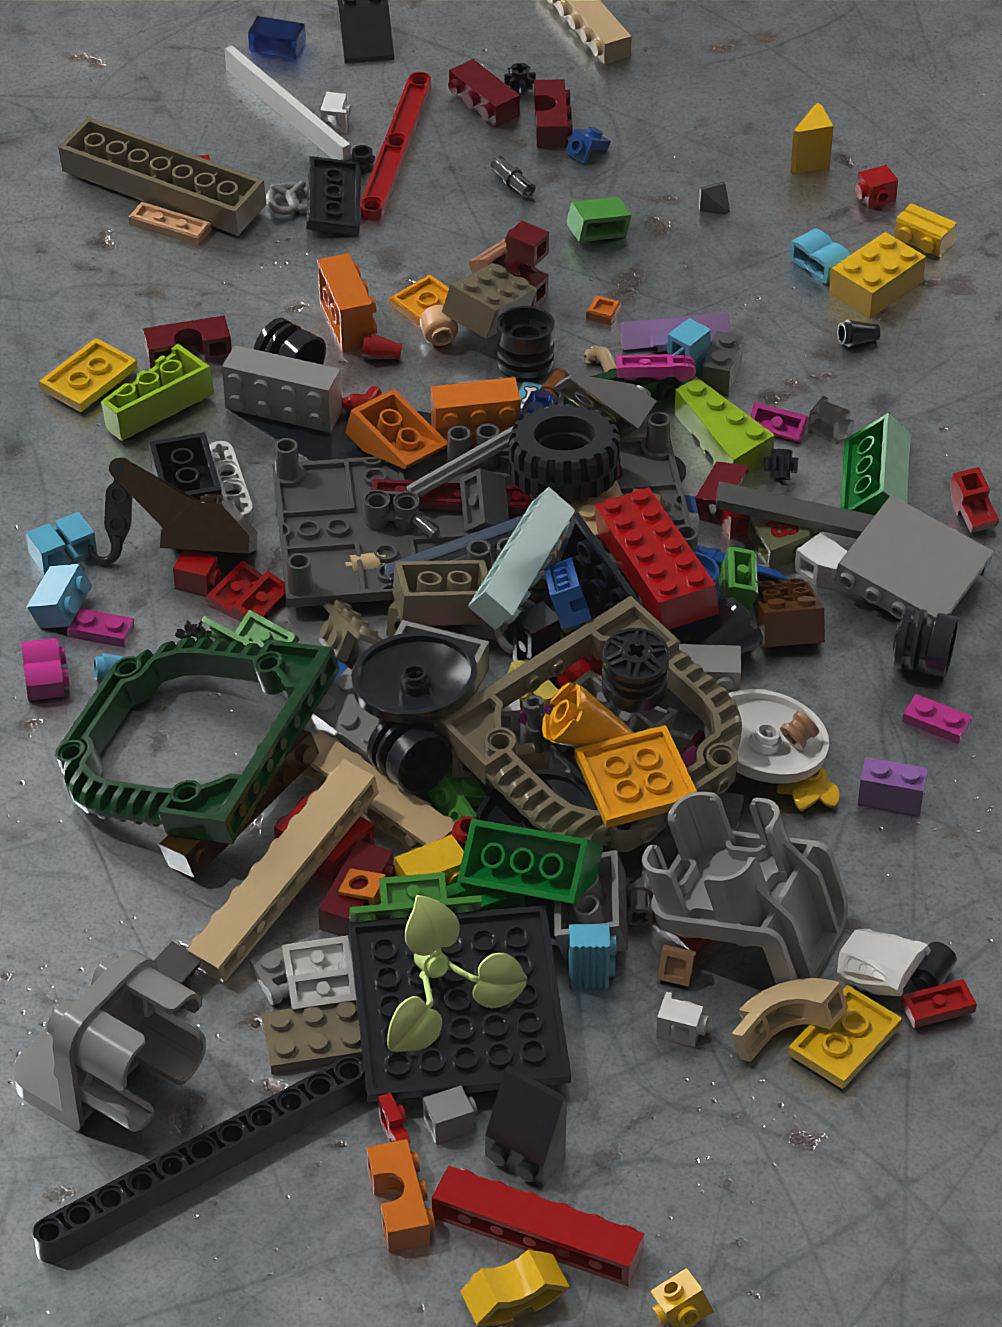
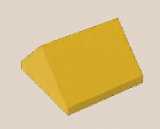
[790,103,833,174]

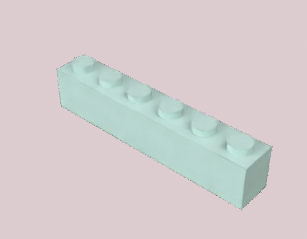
[468,487,575,630]

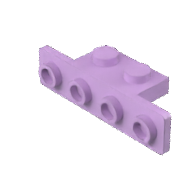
[620,312,731,352]

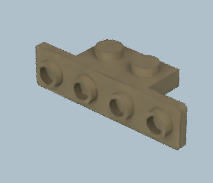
[319,600,383,662]

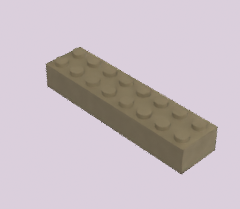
[58,117,266,236]

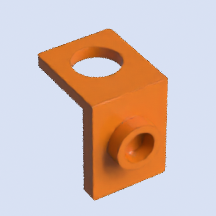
[338,869,386,920]

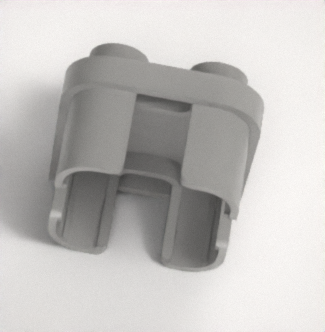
[642,792,848,985]
[13,950,206,1132]

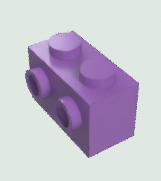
[858,757,928,816]

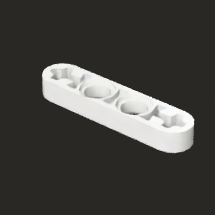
[209,441,253,522]

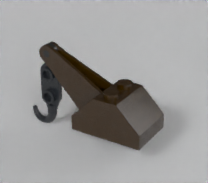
[88,457,258,565]

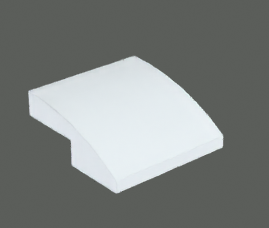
[282,935,356,1010]

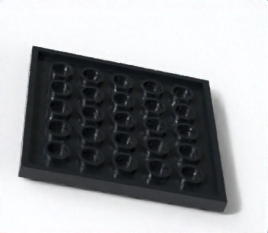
[348,905,572,1102]

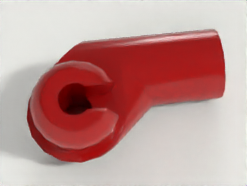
[342,386,382,412]

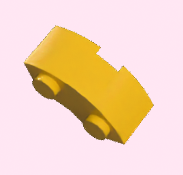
[460,1250,570,1326]

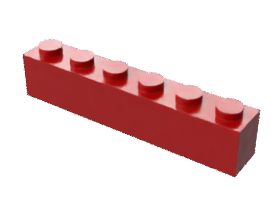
[432,1165,645,1286]

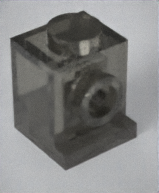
[808,396,854,445]

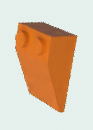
[345,389,448,469]

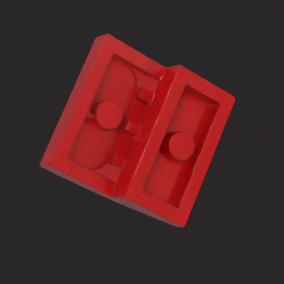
[205,560,286,622]

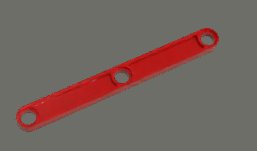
[360,72,431,221]

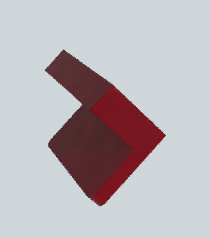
[695,461,749,521]

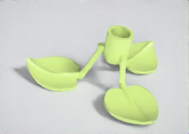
[387,895,527,1052]

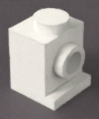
[320,92,351,134]
[656,992,709,1047]

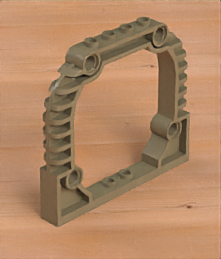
[437,596,742,852]

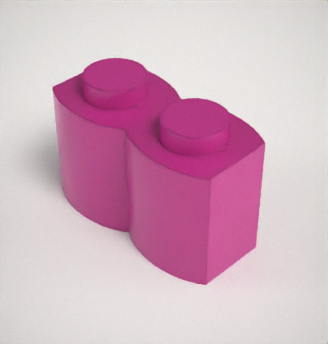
[21,638,70,701]

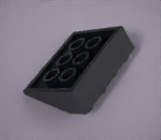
[556,512,649,617]

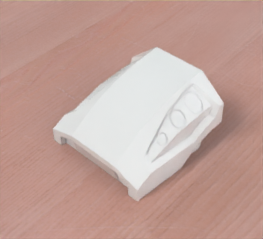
[837,929,931,996]

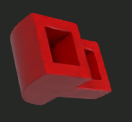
[950,467,999,533]

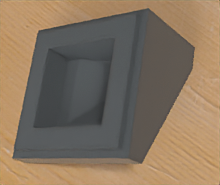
[699,181,730,213]

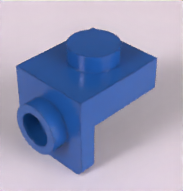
[566,127,611,163]

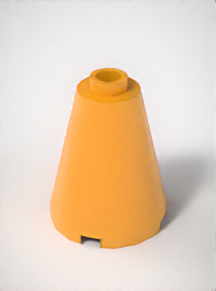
[542,682,632,748]

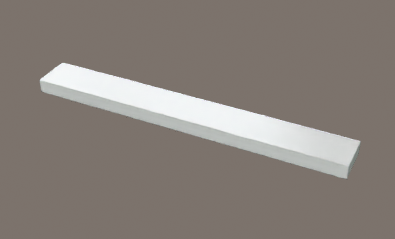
[225,46,351,161]

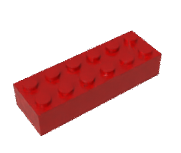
[594,487,719,630]

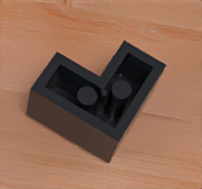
[513,601,561,689]

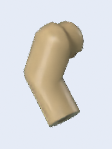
[583,346,617,372]

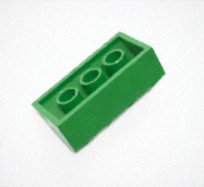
[840,413,911,515]
[457,819,603,905]

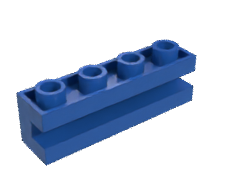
[544,557,592,630]

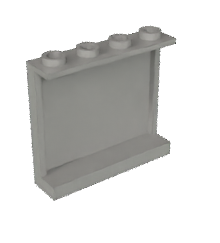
[834,495,994,625]

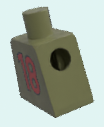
[747,515,822,569]

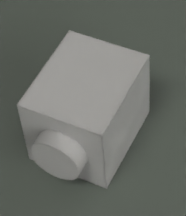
[423,1086,478,1144]

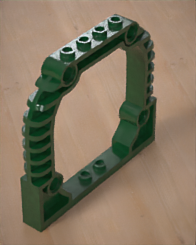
[55,637,340,844]

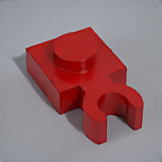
[378,1092,411,1151]

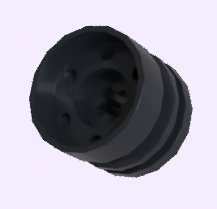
[496,306,555,379]
[254,317,326,365]
[893,606,959,678]
[602,628,669,713]
[367,720,452,795]

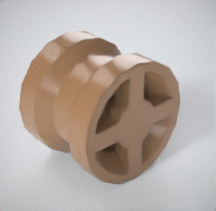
[780,711,820,750]

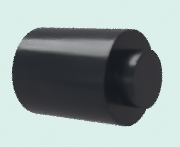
[910,942,957,990]

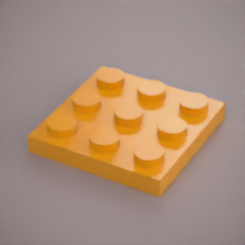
[575,725,697,828]

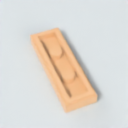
[128,202,212,245]

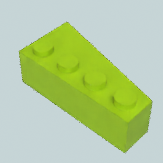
[101,344,214,441]
[675,377,775,476]

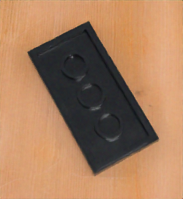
[306,156,361,236]

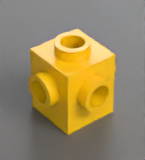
[651,1268,714,1327]

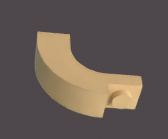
[731,978,848,1062]

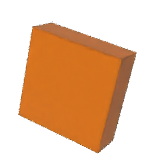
[586,295,621,325]

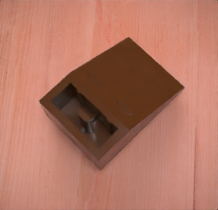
[753,578,825,647]

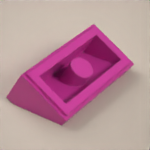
[750,402,810,443]

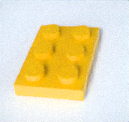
[39,338,138,412]
[788,985,902,1089]

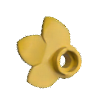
[777,767,839,811]

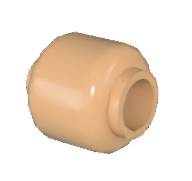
[420,305,458,346]

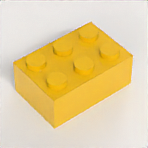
[829,232,926,318]

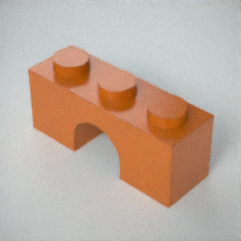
[366,1139,435,1252]

